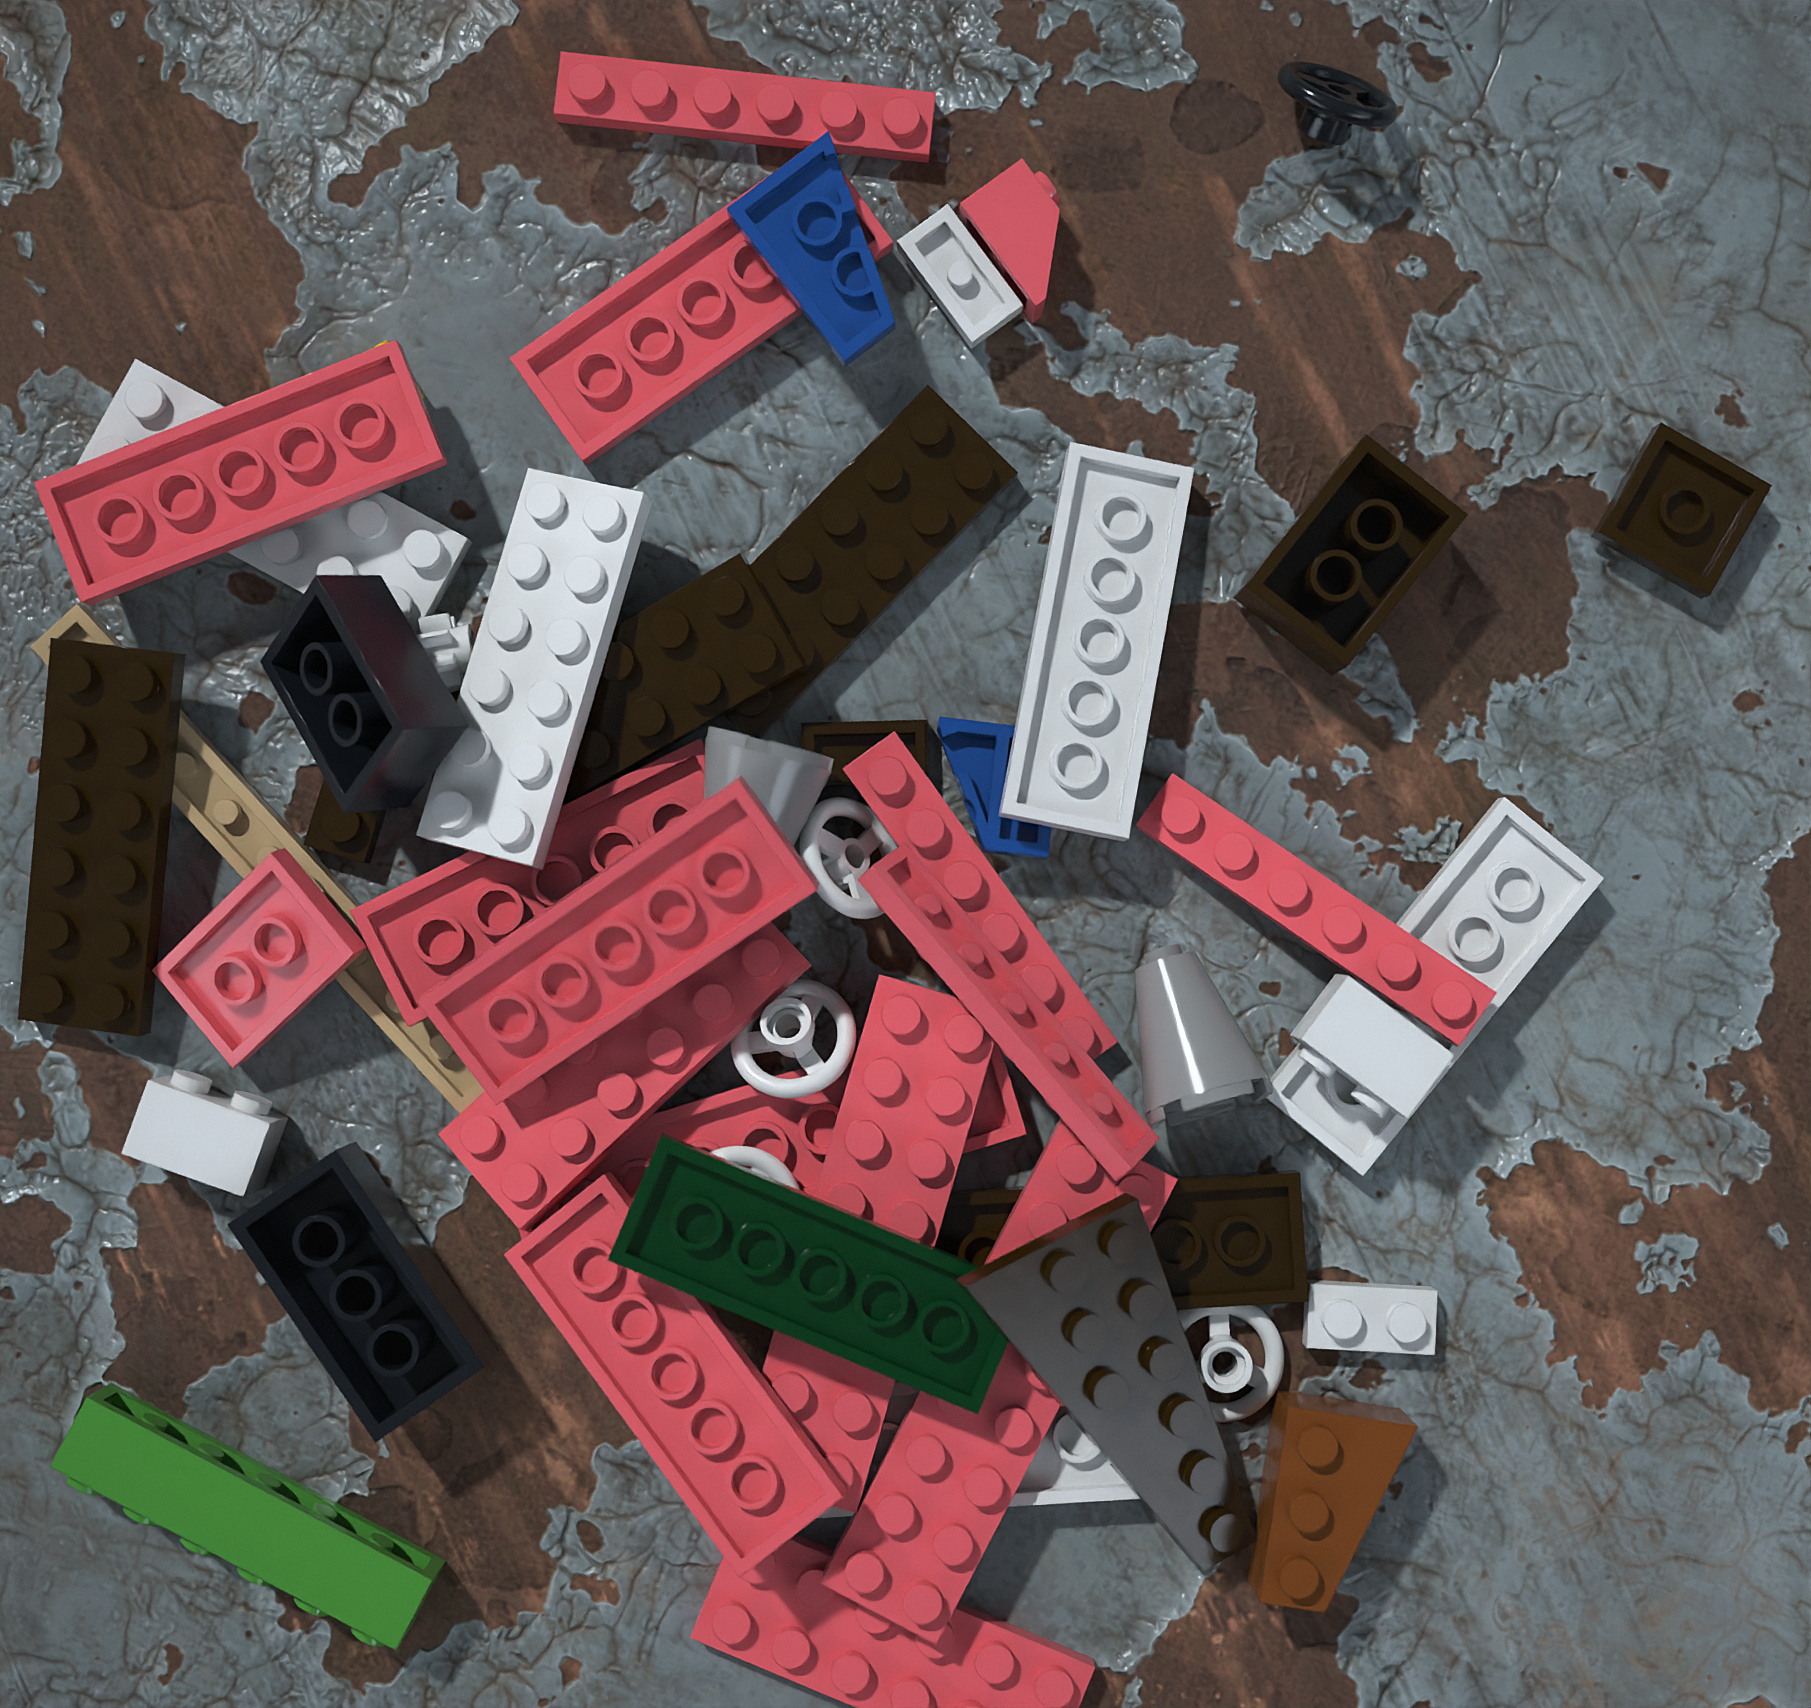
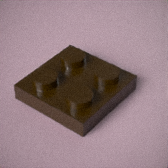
[1591,422,1772,599]

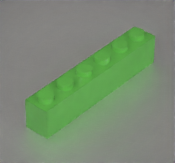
[50,1383,446,1650]

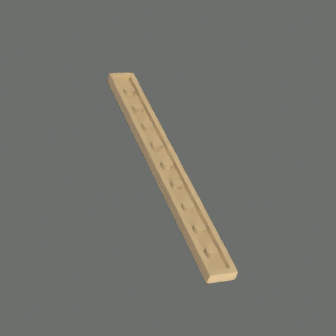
[30,604,485,1114]

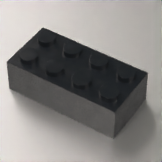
[227,1141,499,1443]

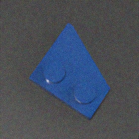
[937,717,1052,860]

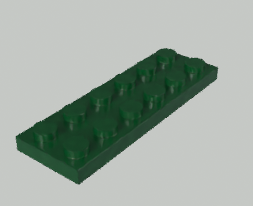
[607,1133,1008,1414]

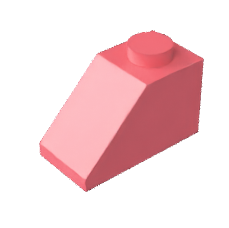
[959,159,1061,323]

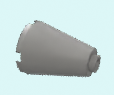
[704,726,834,846]
[1135,944,1273,1129]

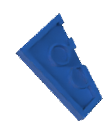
[726,131,896,367]

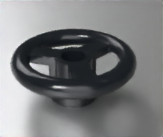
[1277,61,1398,145]

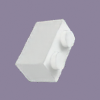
[1290,974,1454,1119]
[121,1069,288,1197]

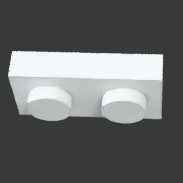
[897,204,1023,349]
[1302,1280,1438,1355]

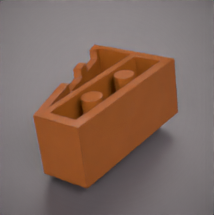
[1247,1390,1418,1613]

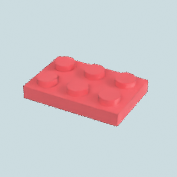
[152,848,368,1068]

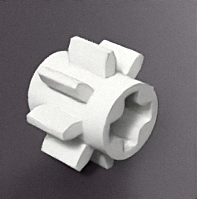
[416,612,476,692]

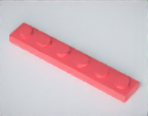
[554,51,936,163]
[842,731,1118,1060]
[1136,773,1497,1047]
[858,843,1160,1181]

